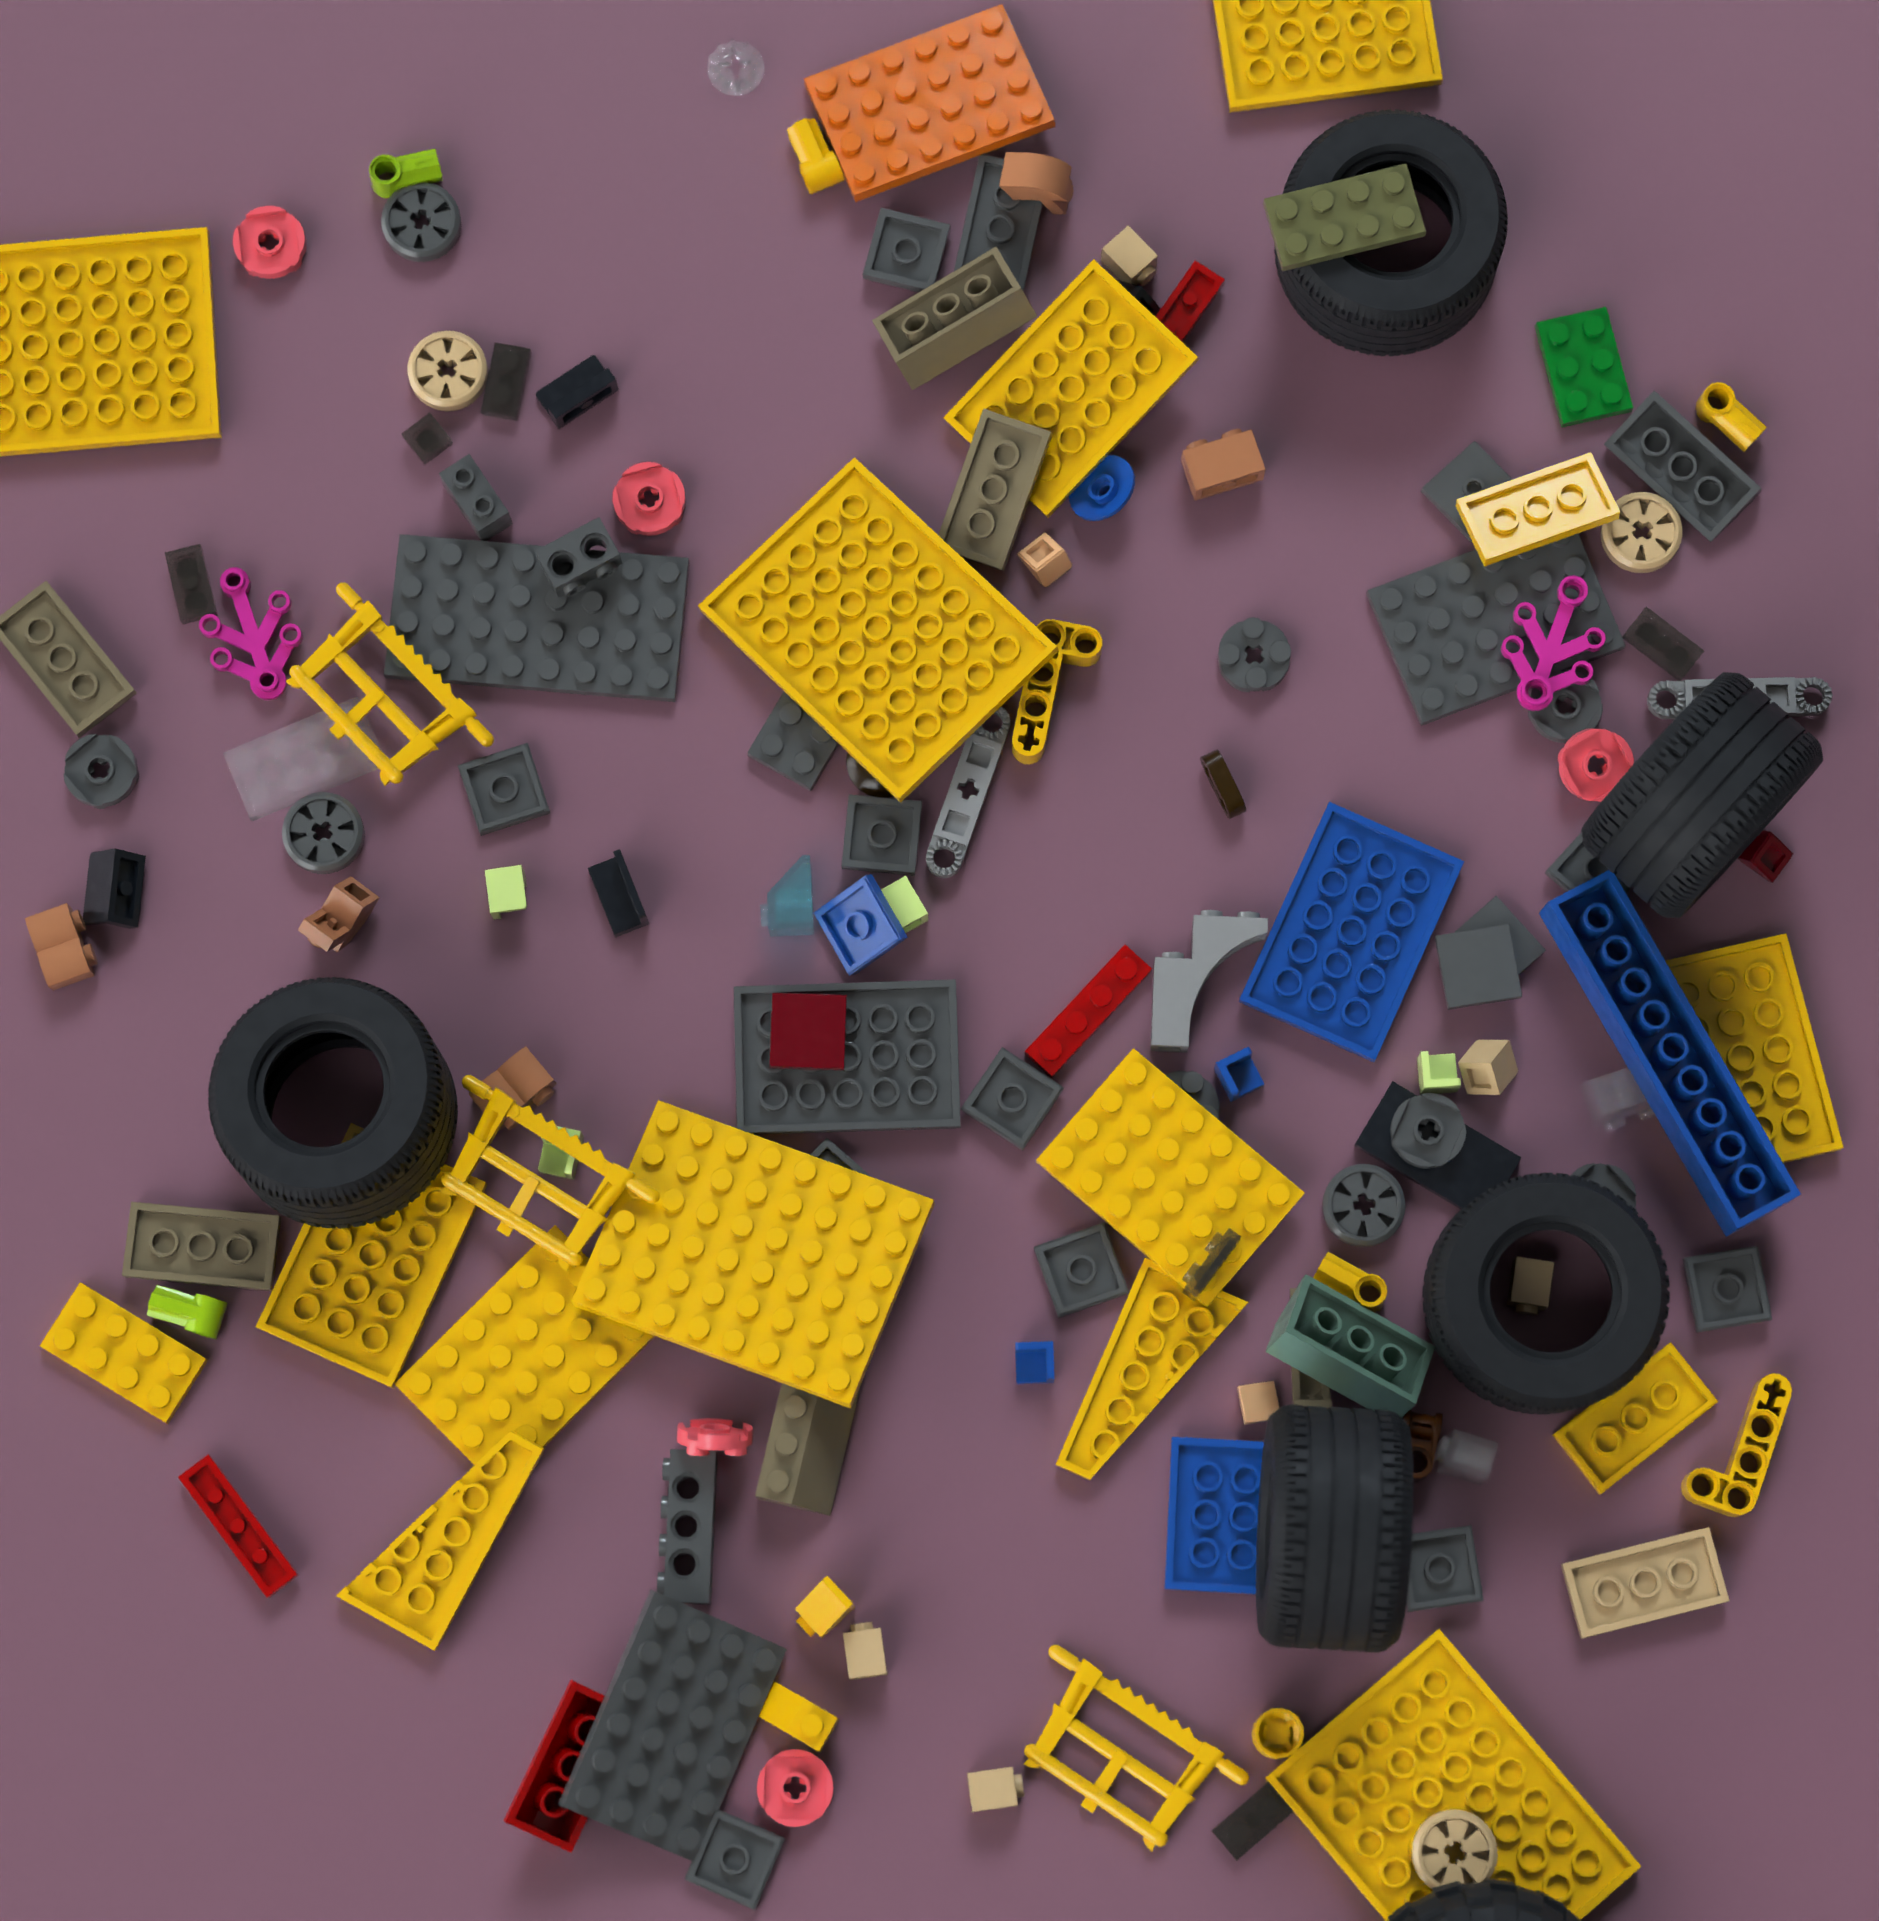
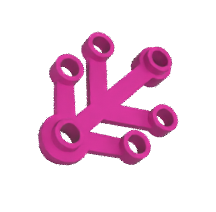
[199,567,303,700]
[1501,575,1606,711]

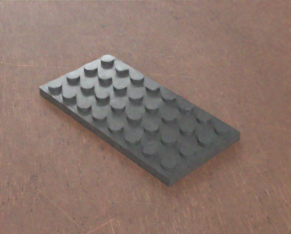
[384,534,690,702]

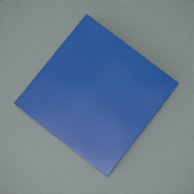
[814,874,908,976]

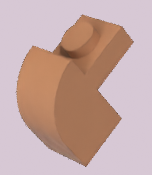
[999,152,1073,214]
[298,876,380,953]

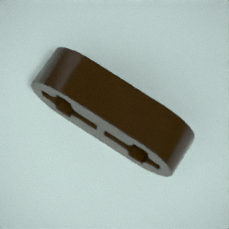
[1200,749,1246,819]

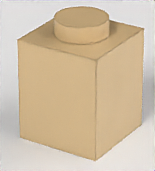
[1101,225,1158,286]
[1507,1256,1554,1316]
[843,1622,888,1680]
[967,1767,1024,1812]

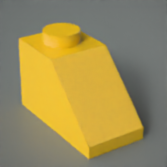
[795,1576,855,1638]
[759,1681,839,1752]

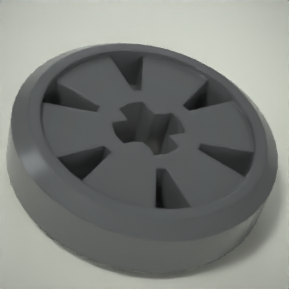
[381,182,462,262]
[282,792,365,874]
[1322,1164,1405,1247]

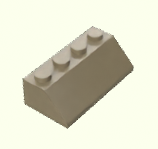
[872,247,1037,390]
[755,1383,861,1516]

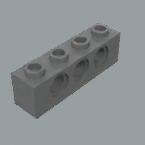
[657,1449,718,1605]

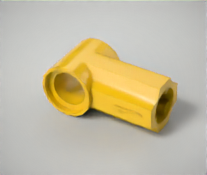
[787,118,844,194]
[1695,382,1767,452]
[1313,1252,1387,1312]

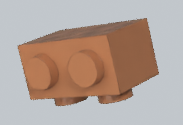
[1181,429,1265,501]

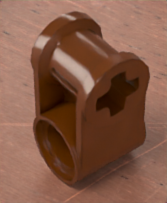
[1402,1409,1443,1483]

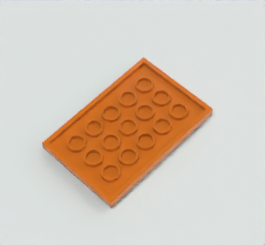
[804,4,1055,202]

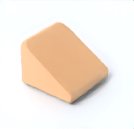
[1017,532,1072,587]
[1237,1381,1279,1425]

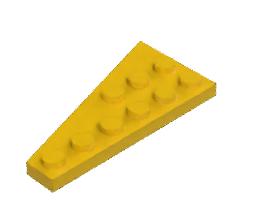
[1055,1258,1248,1480]
[336,1431,545,1651]

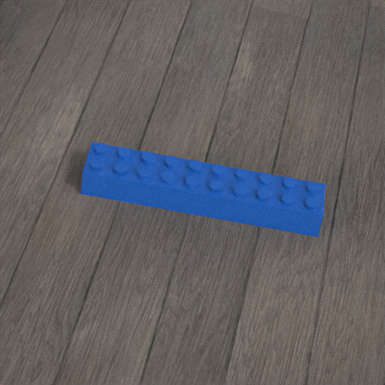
[1539,870,1801,1237]

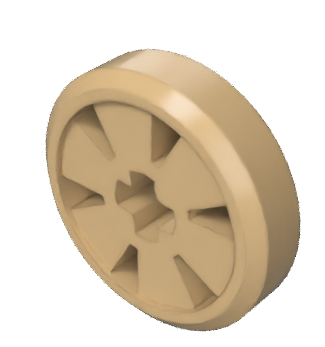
[407,331,488,411]
[1600,492,1682,573]
[1411,1809,1498,1889]

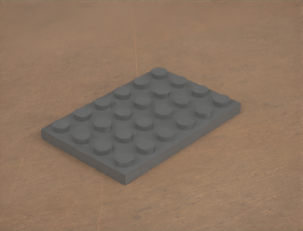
[1366,534,1626,726]
[734,979,961,1135]
[558,1590,787,1862]

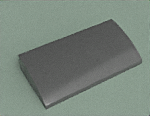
[1604,391,1762,542]

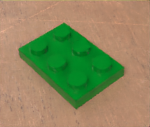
[1535,307,1633,428]

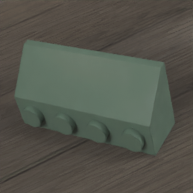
[1265,1274,1435,1418]

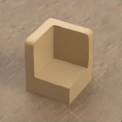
[1458,1040,1518,1095]

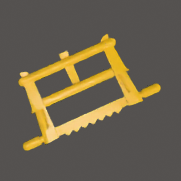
[286,582,494,787]
[441,1075,660,1272]
[1024,1644,1249,1851]

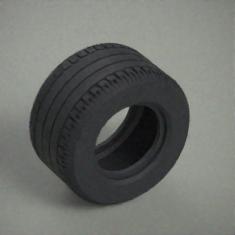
[1274,109,1508,356]
[1581,672,1823,918]
[208,977,458,1228]
[1422,1173,1670,1414]
[1256,1405,1413,1653]

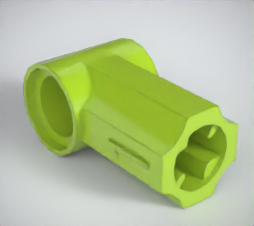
[369,148,443,198]
[147,1285,228,1339]

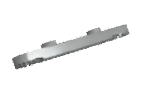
[1647,677,1832,719]
[926,707,1010,878]

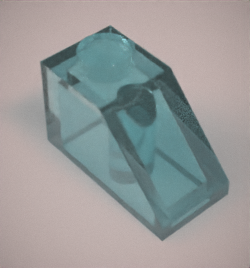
[760,855,814,937]

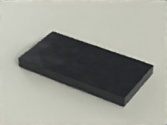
[1354,1081,1522,1209]

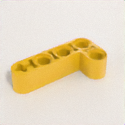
[1012,619,1102,764]
[1681,1373,1792,1517]

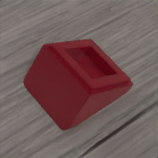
[1738,830,1794,883]

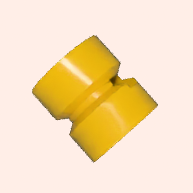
[1251,1708,1304,1759]

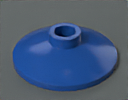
[1069,455,1135,521]

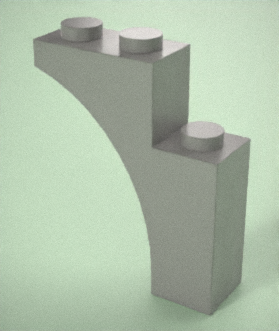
[1150,910,1268,1053]

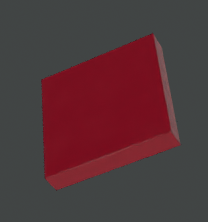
[769,993,847,1070]

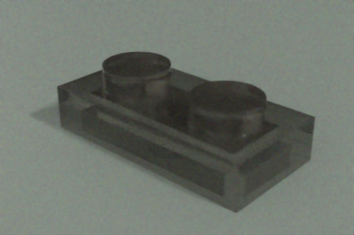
[481,343,531,421]
[165,544,218,624]
[1623,607,1704,681]
[1182,1228,1241,1301]
[1211,1782,1294,1861]

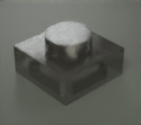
[401,413,453,465]

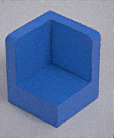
[1214,1047,1264,1102]
[1015,1341,1055,1385]

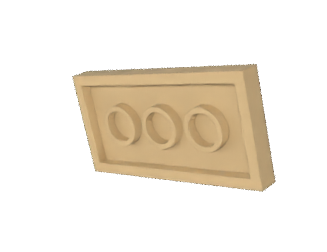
[1561,1527,1730,1639]

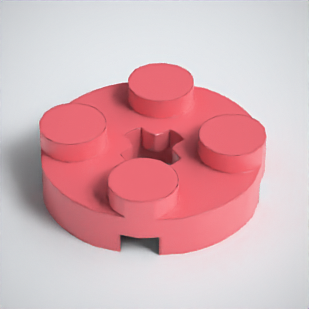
[233,206,307,279]
[612,462,686,536]
[1558,728,1634,802]
[677,1418,753,1456]
[757,1749,834,1827]

